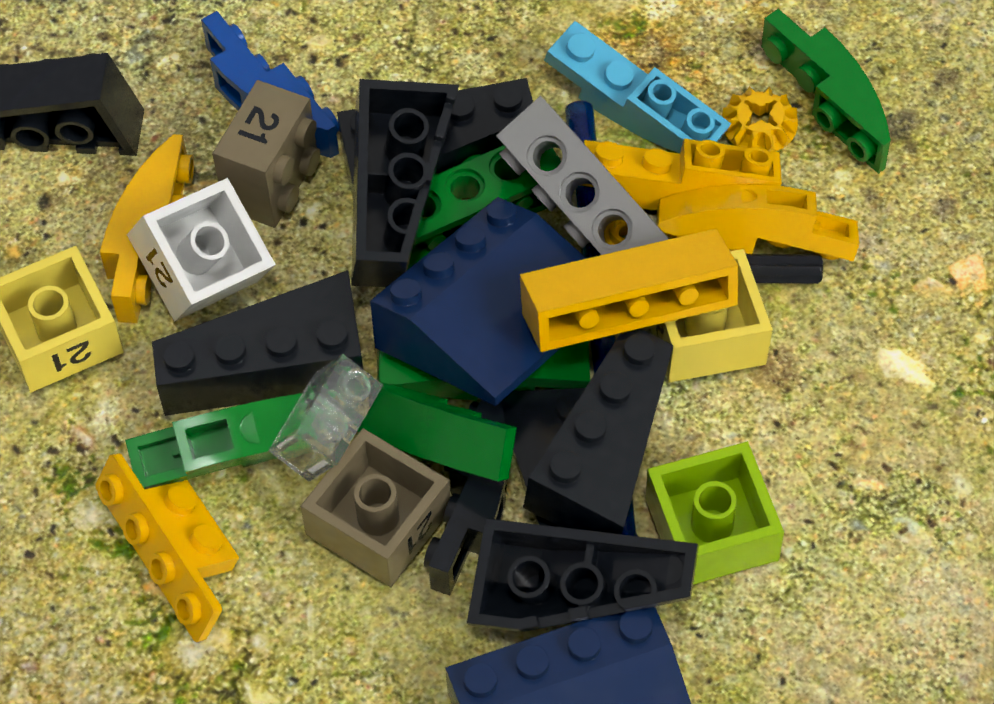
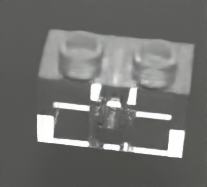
[268,354,383,482]

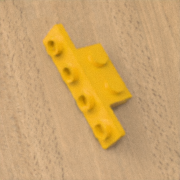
[95,453,239,642]

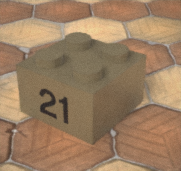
[212,80,320,228]
[300,428,451,587]

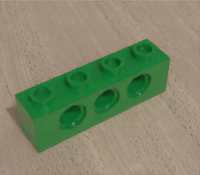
[407,145,561,270]

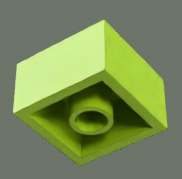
[645,441,784,585]

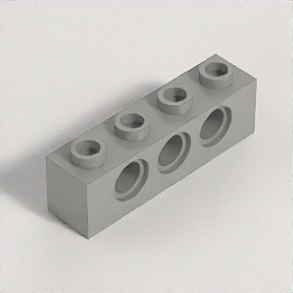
[496,95,669,255]

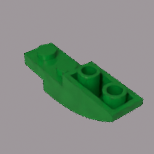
[761,8,891,174]
[125,389,343,489]

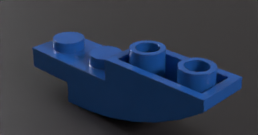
[201,11,339,158]

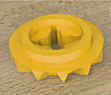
[722,86,798,152]

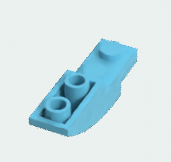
[544,21,731,153]

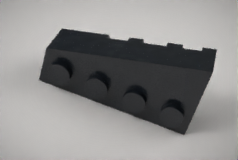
[0,53,144,156]
[337,78,533,198]
[351,79,459,288]
[152,270,364,416]
[523,328,673,535]

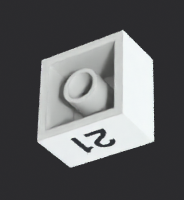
[127,178,276,322]

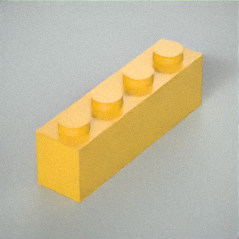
[520,228,738,352]

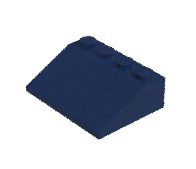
[370,197,586,406]
[445,607,691,704]

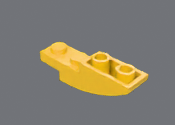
[100,134,194,324]
[582,138,782,210]
[656,184,859,261]

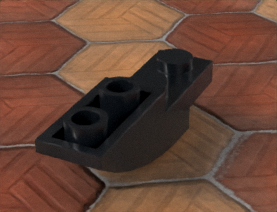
[424,399,508,596]

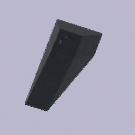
[467,518,699,632]

